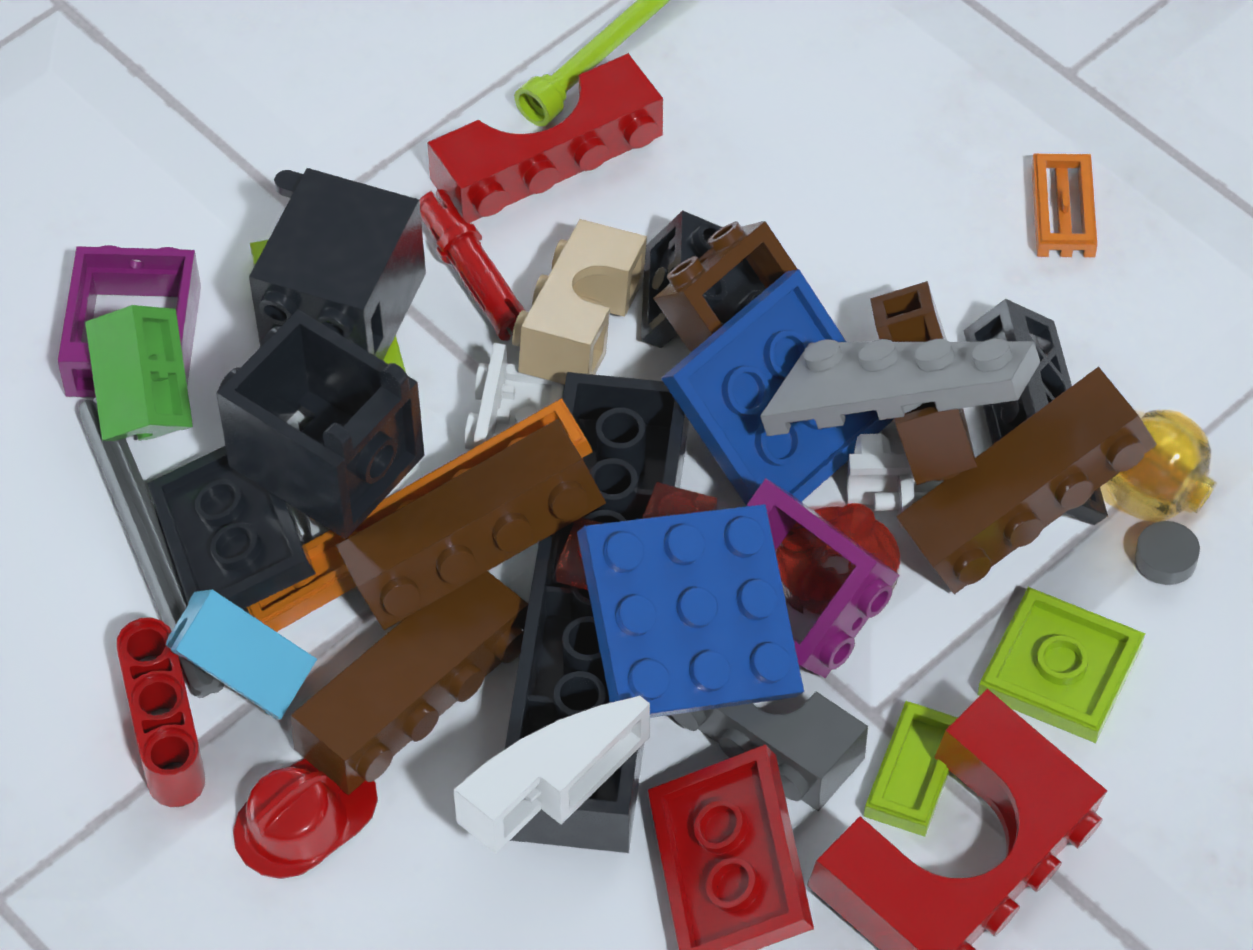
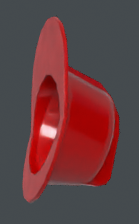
[233,759,378,879]

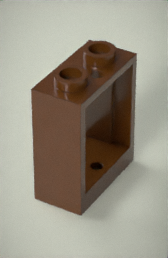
[653,221,843,352]

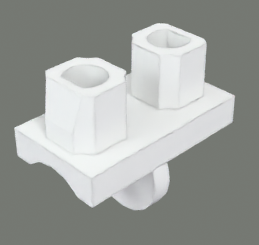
[846,434,943,528]

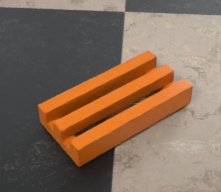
[1032,153,1098,258]

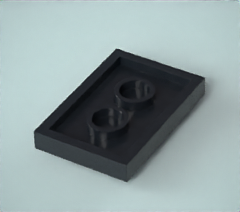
[147,446,316,609]

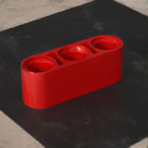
[117,618,205,807]

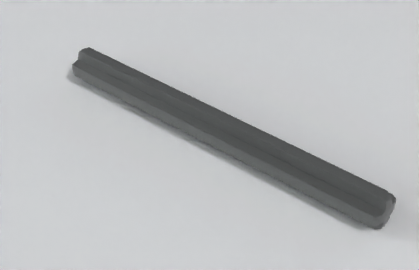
[79,398,224,698]

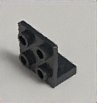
[641,210,766,348]

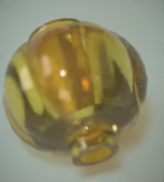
[1105,409,1217,522]

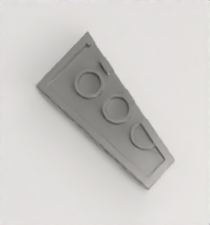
[760,339,1040,436]

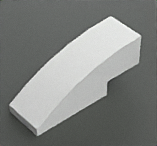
[453,696,650,853]

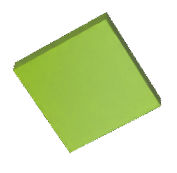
[977,587,1146,743]

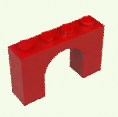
[807,689,1108,950]

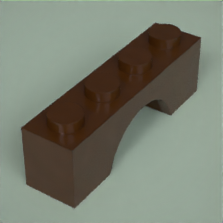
[870,281,977,485]

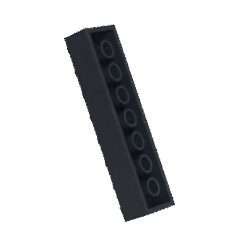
[504,372,689,853]

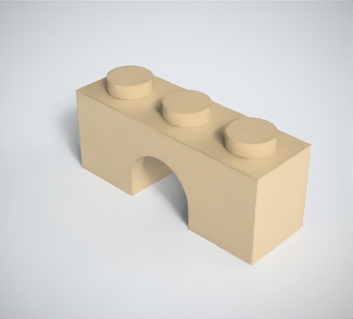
[512,219,647,384]

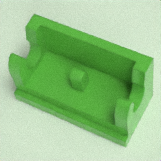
[85,305,193,441]

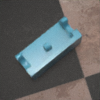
[165,589,317,719]

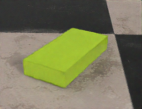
[863,701,958,837]

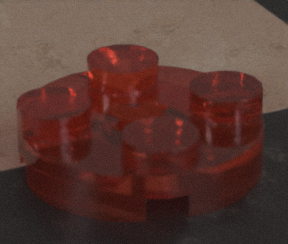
[776,503,900,615]

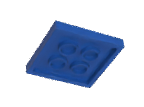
[661,269,894,505]
[577,504,804,718]

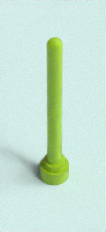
[514,0,670,127]

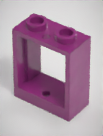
[58,245,201,398]
[746,478,900,678]

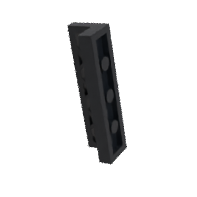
[963,299,1108,525]

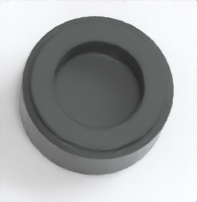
[1135,521,1200,585]

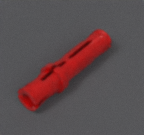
[419,189,526,341]

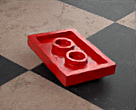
[648,744,814,950]

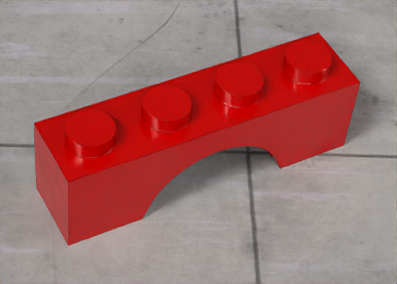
[427,53,663,223]

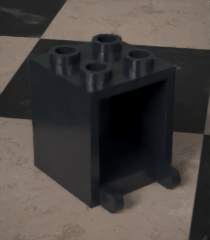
[249,168,426,360]
[216,309,425,540]

